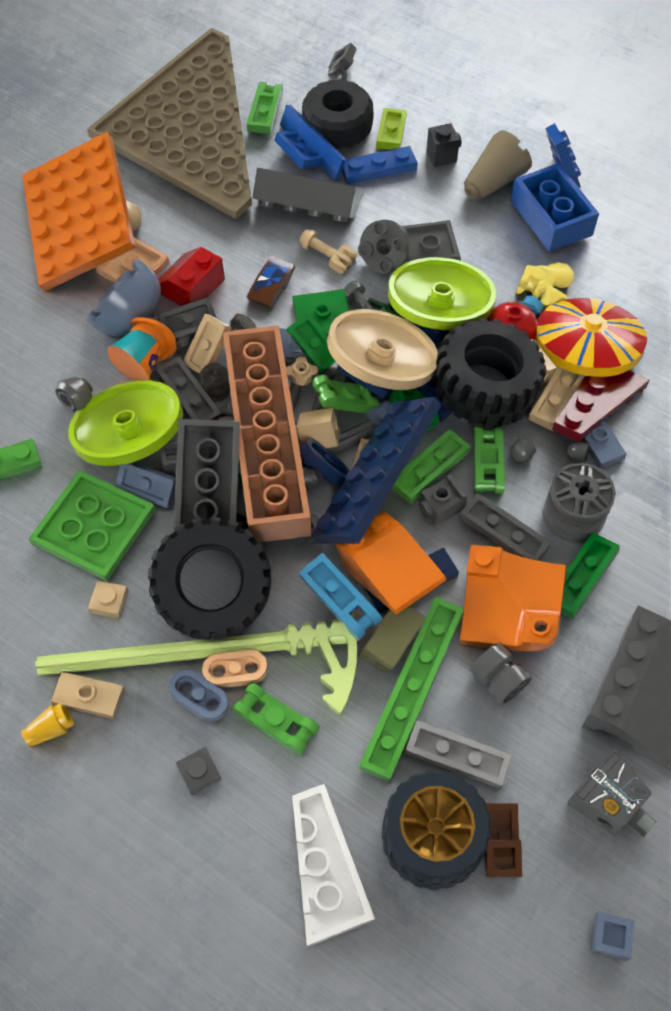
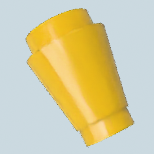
[21,703,74,748]

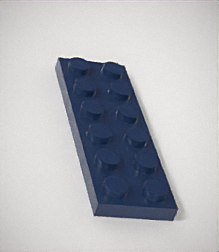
[311,397,441,544]

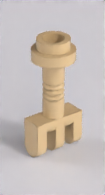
[299,229,358,274]

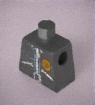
[567,749,657,837]

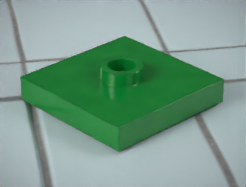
[292,289,349,336]

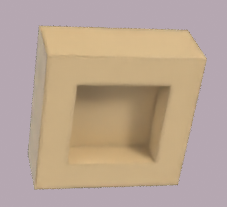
[88,581,129,619]

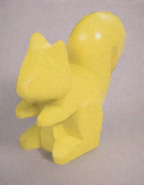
[515,262,574,308]

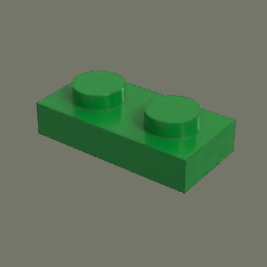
[286,312,336,374]

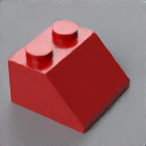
[159,247,225,306]

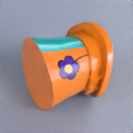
[107,317,176,381]

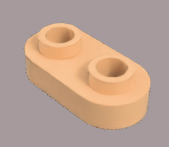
[202,650,268,688]

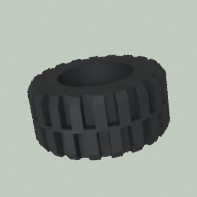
[432,318,546,428]
[148,517,272,640]

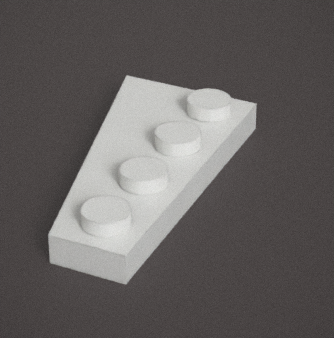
[292,784,375,948]

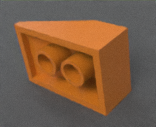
[335,511,446,615]

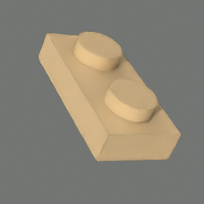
[183,314,231,377]

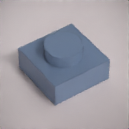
[591,912,634,960]

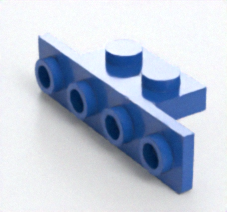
[274,105,346,181]

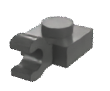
[328,43,357,80]

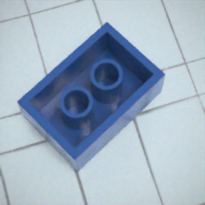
[511,163,599,252]

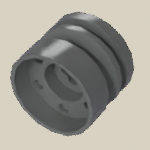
[543,463,616,543]

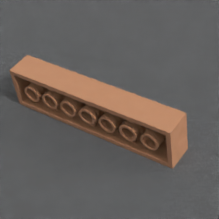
[223,325,311,543]

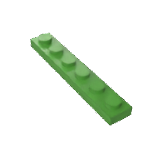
[359,597,464,783]

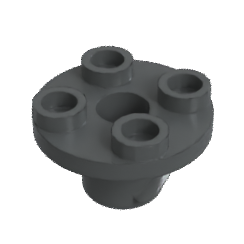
[358,219,410,274]

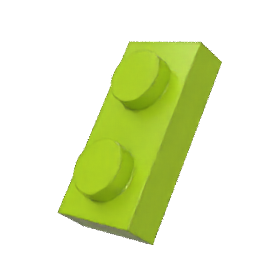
[376,108,407,150]

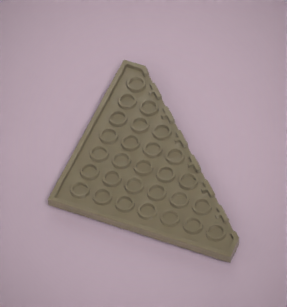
[87,28,252,220]

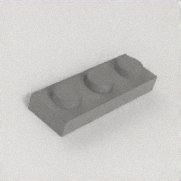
[405,720,512,789]

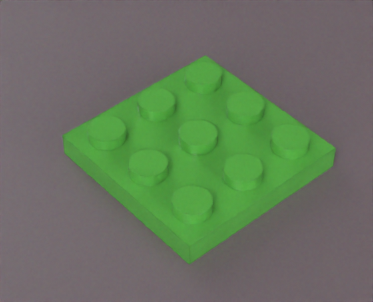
[29,470,156,581]

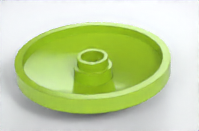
[388,257,496,330]
[68,380,183,466]

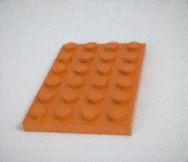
[22,132,136,291]

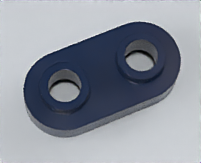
[300,438,349,486]

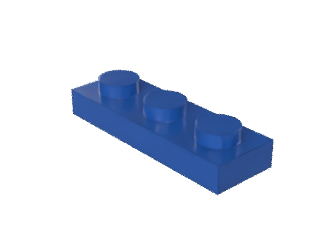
[342,146,418,184]

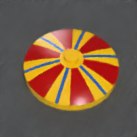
[535,298,647,377]

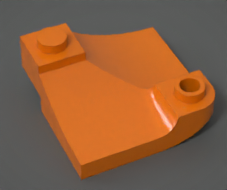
[459,545,566,652]

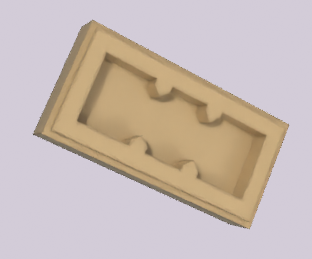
[50,672,125,720]

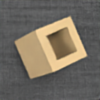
[295,407,340,448]

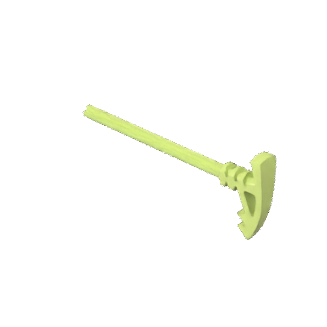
[35,612,357,715]

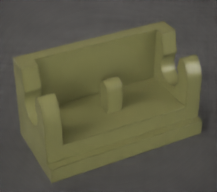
[359,606,426,673]

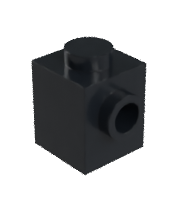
[426,123,462,167]

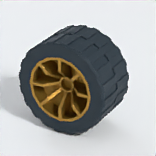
[382,770,491,890]

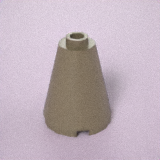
[464,130,532,200]

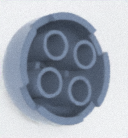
[86,258,161,337]

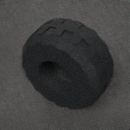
[302,79,374,149]

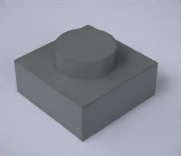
[176,747,221,795]

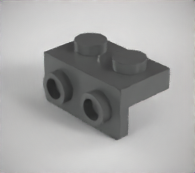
[158,297,219,348]

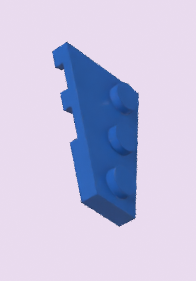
[545,123,581,187]

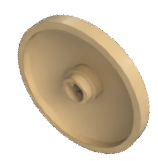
[327,309,438,390]

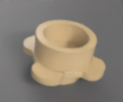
[286,357,318,386]

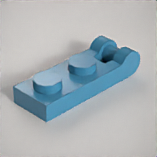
[299,553,382,641]

